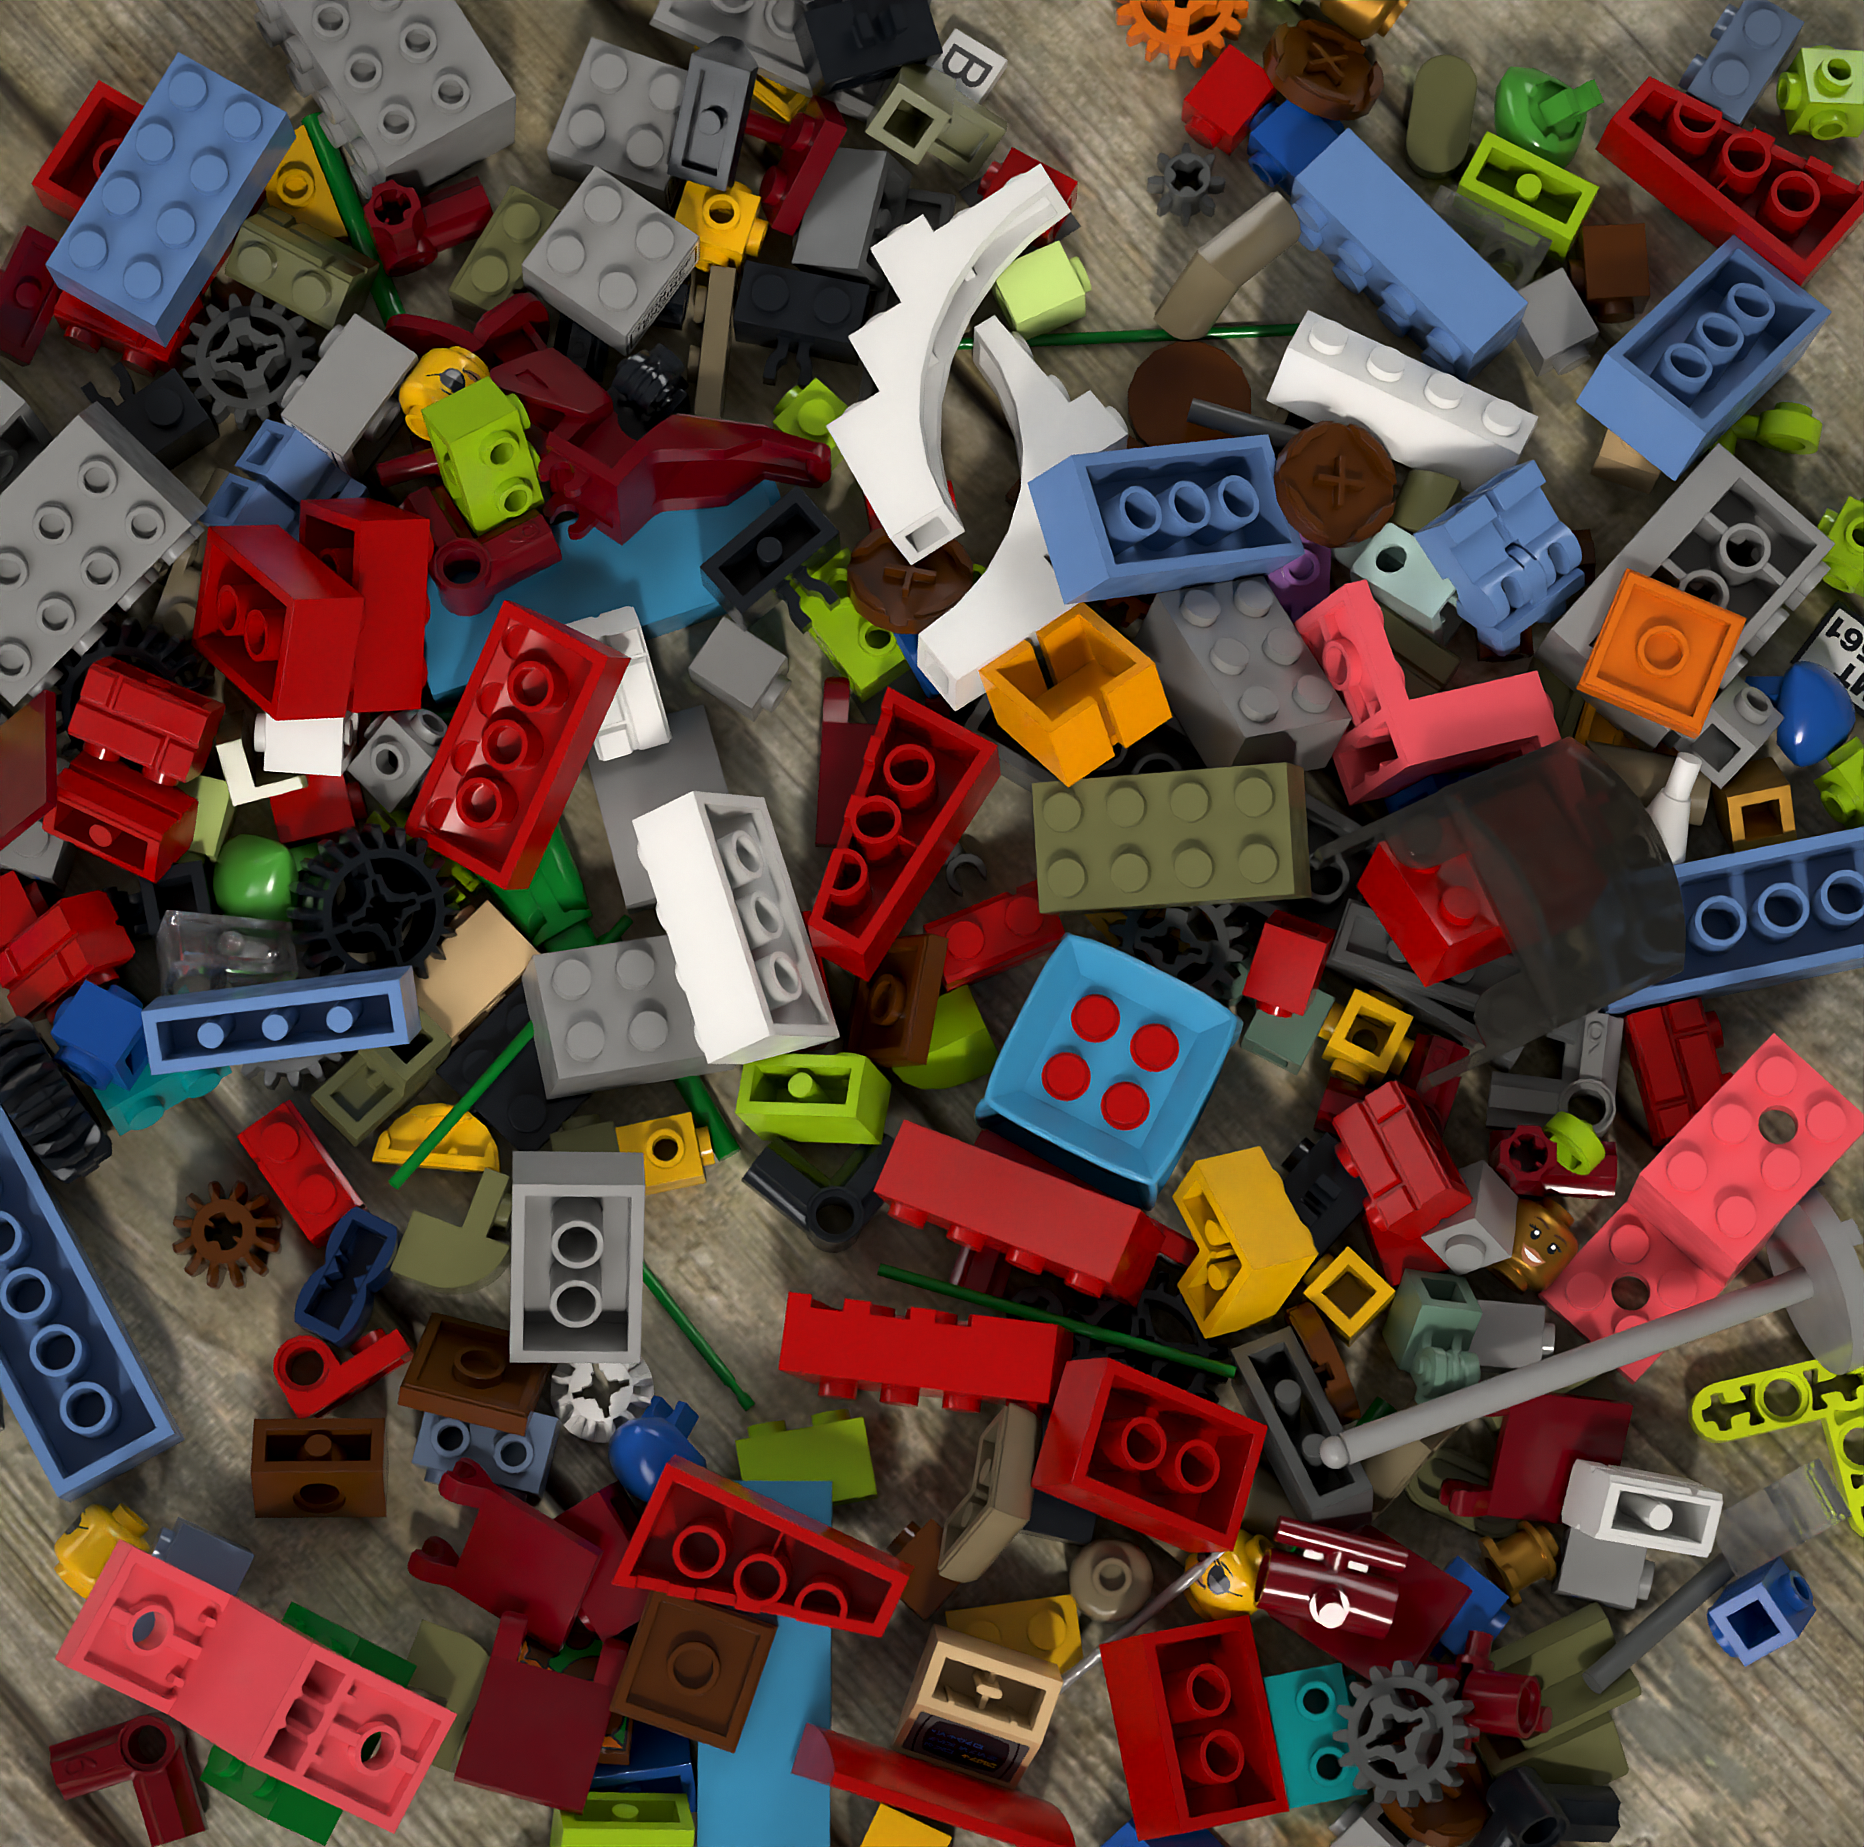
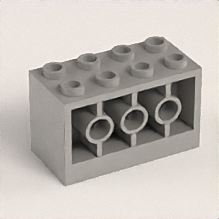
[1533,443,1835,752]

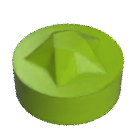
[1542,1111,1605,1175]

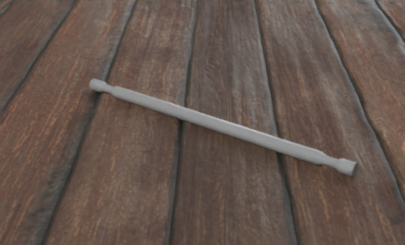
[1059,1552,1225,1695]

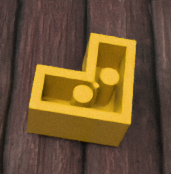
[1172,1146,1318,1339]

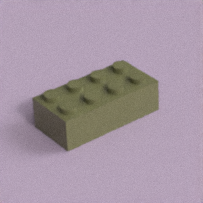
[1032,762,1312,916]

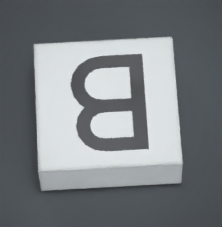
[932,28,1007,106]

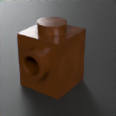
[1567,223,1651,324]
[886,1518,964,1624]

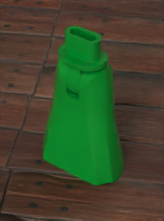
[473,821,599,953]

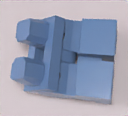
[198,419,373,542]
[1413,459,1585,657]

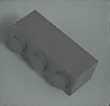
[1231,1326,1373,1532]

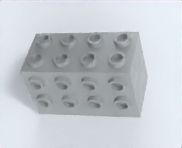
[254,0,516,199]
[0,401,208,706]

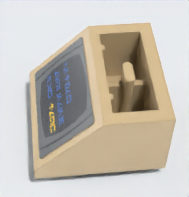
[890,1623,1063,1790]

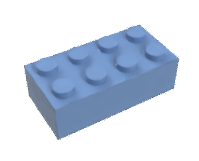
[45,52,296,348]
[1289,127,1528,384]
[1576,234,1832,481]
[1027,434,1305,605]

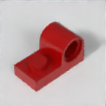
[273,1328,415,1419]

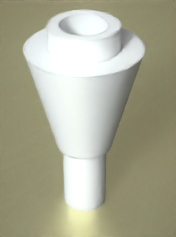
[1624,752,1702,869]

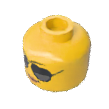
[398,346,490,441]
[54,1503,150,1600]
[1183,1528,1274,1621]

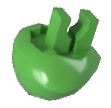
[1494,67,1604,169]
[212,834,320,941]

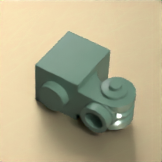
[1205,940,1336,1076]
[1382,1269,1483,1404]

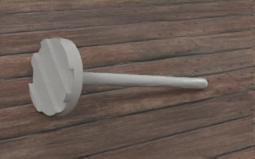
[1319,1179,1864,1469]

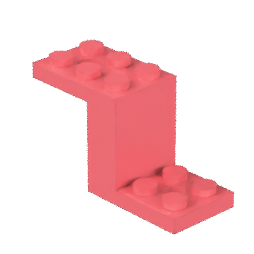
[1293,579,1602,858]
[1538,1033,1864,1385]
[55,1539,457,1834]

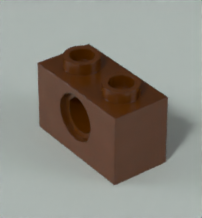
[250,1418,389,1518]

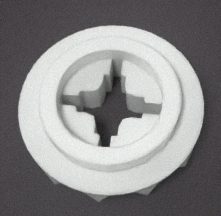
[551,1357,654,1443]

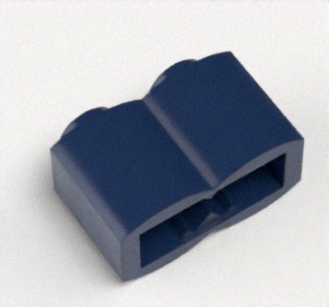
[294,1206,403,1350]

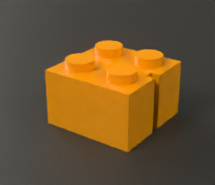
[978,602,1172,788]

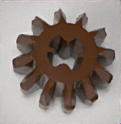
[172,1180,282,1290]

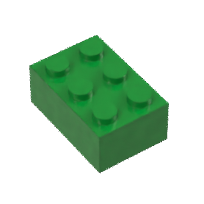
[199,1601,417,1846]

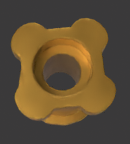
[1477,1521,1561,1608]

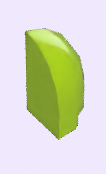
[892,984,999,1089]

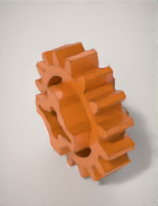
[1115,0,1249,70]

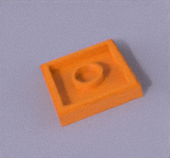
[1576,568,1747,739]

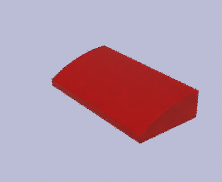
[404,600,631,890]
[791,1722,1076,1847]

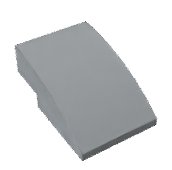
[587,704,729,915]

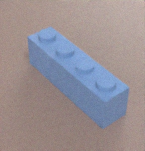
[141,965,422,1075]

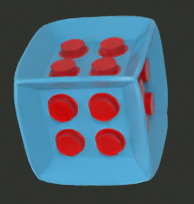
[974,932,1243,1211]

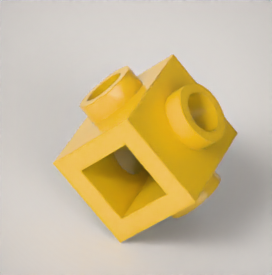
[674,180,768,274]
[1318,988,1416,1087]

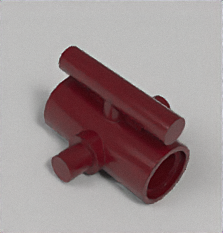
[1253,1515,1408,1640]
[1405,1630,1552,1766]

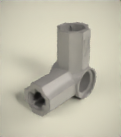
[1485,1011,1624,1140]

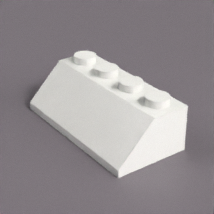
[1266,310,1538,493]
[632,791,840,1064]

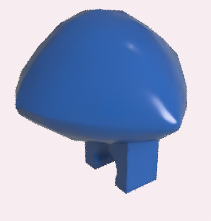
[1745,661,1856,767]
[608,1395,707,1503]

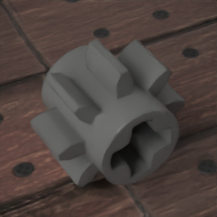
[1147,143,1225,227]

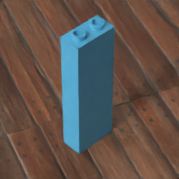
[424,480,781,706]
[697,1480,833,1847]

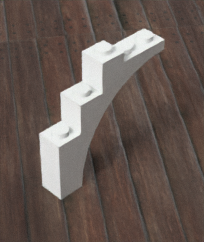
[826,163,1071,565]
[917,315,1129,711]

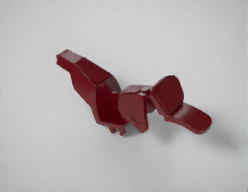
[384,293,832,545]

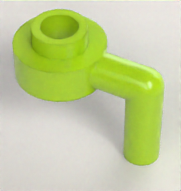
[1709,402,1823,456]

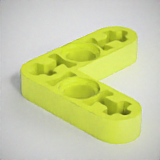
[1688,1359,1864,1537]

